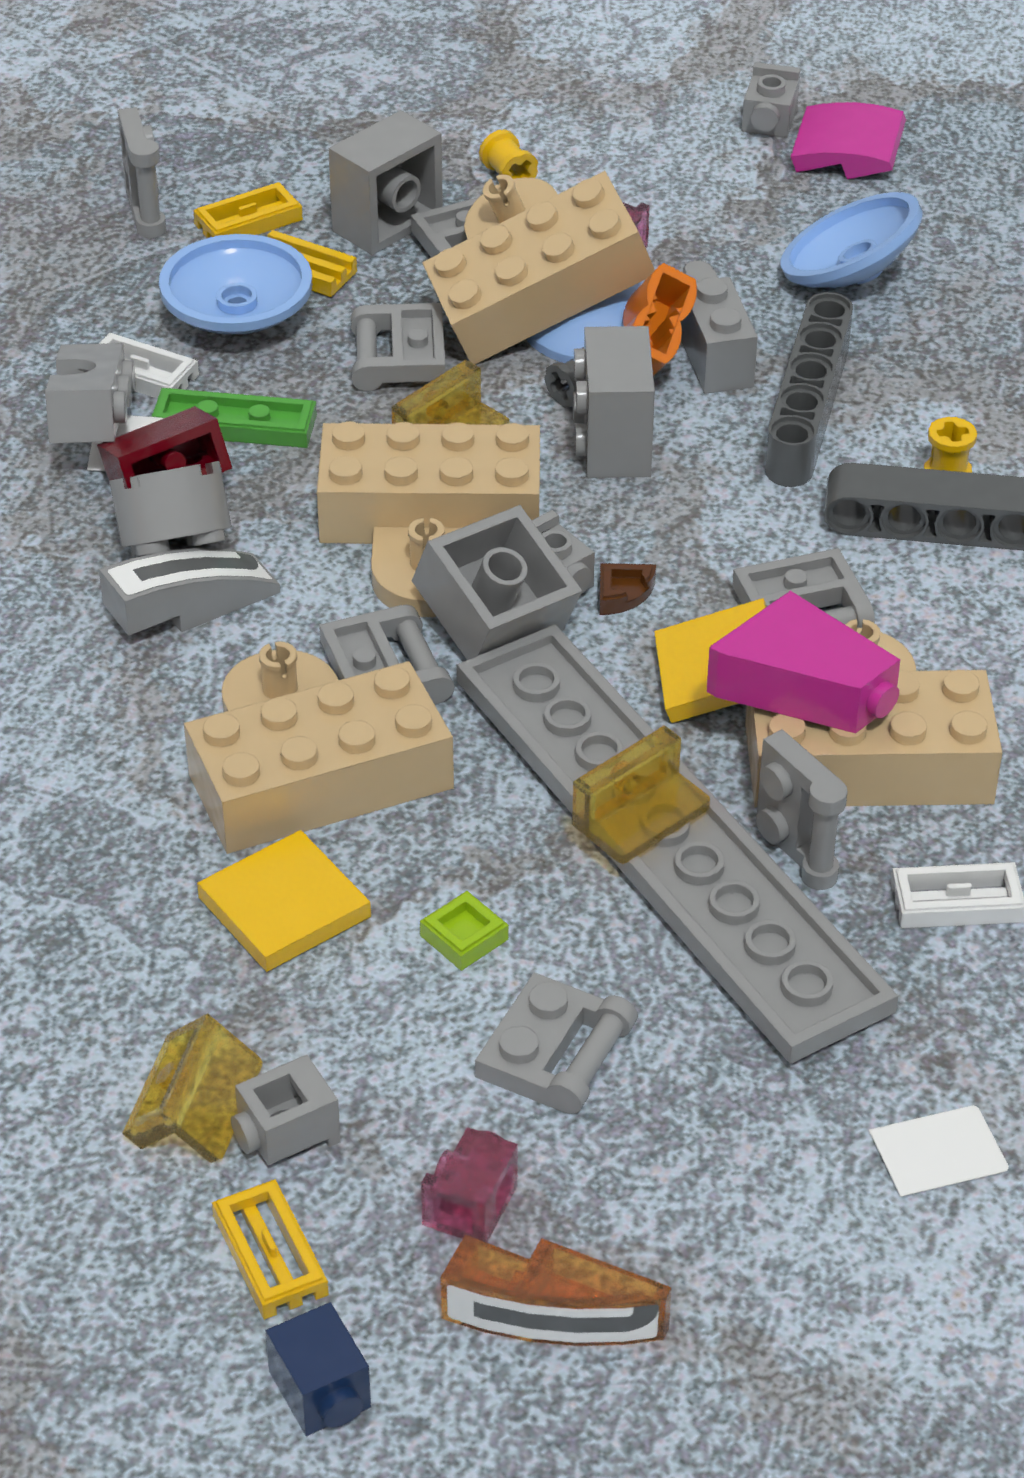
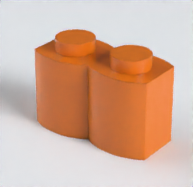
[623,263,697,377]

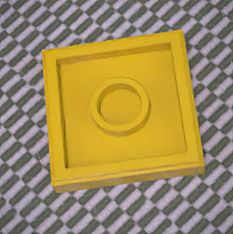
[654,598,767,723]
[197,830,371,972]

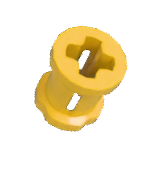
[479,129,538,179]
[924,417,977,473]

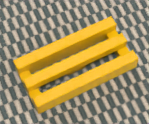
[193,182,303,238]
[267,230,357,297]
[212,1179,329,1320]

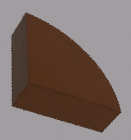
[599,563,656,615]

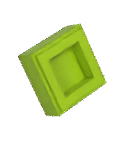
[420,891,509,971]

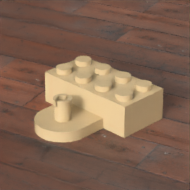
[422,171,655,366]
[317,421,540,617]
[745,619,1002,808]
[184,641,454,854]

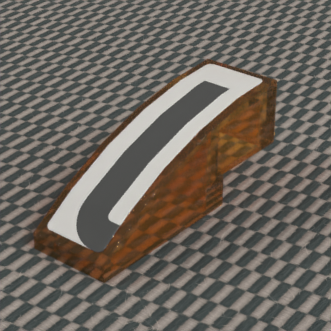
[441,1235,672,1346]

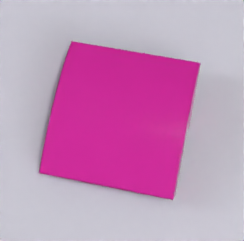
[791,102,906,179]

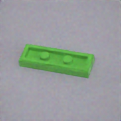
[152,388,317,448]

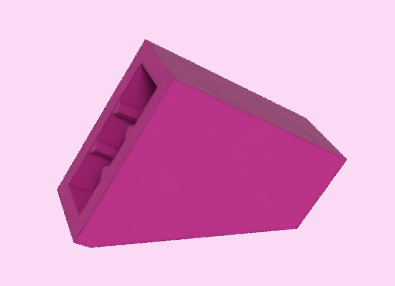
[707,590,901,733]

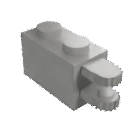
[681,260,758,394]

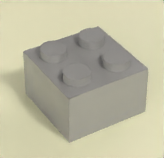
[328,110,443,255]
[573,326,655,478]
[412,505,582,660]

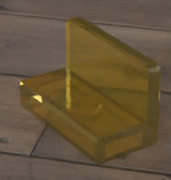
[391,359,509,425]
[572,725,710,864]
[122,1013,263,1163]

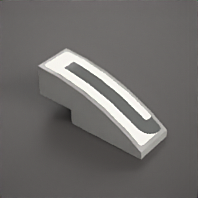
[99,548,280,636]

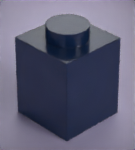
[265,1302,371,1437]

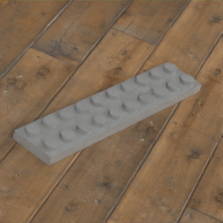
[456,624,898,1064]

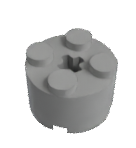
[109,461,232,556]

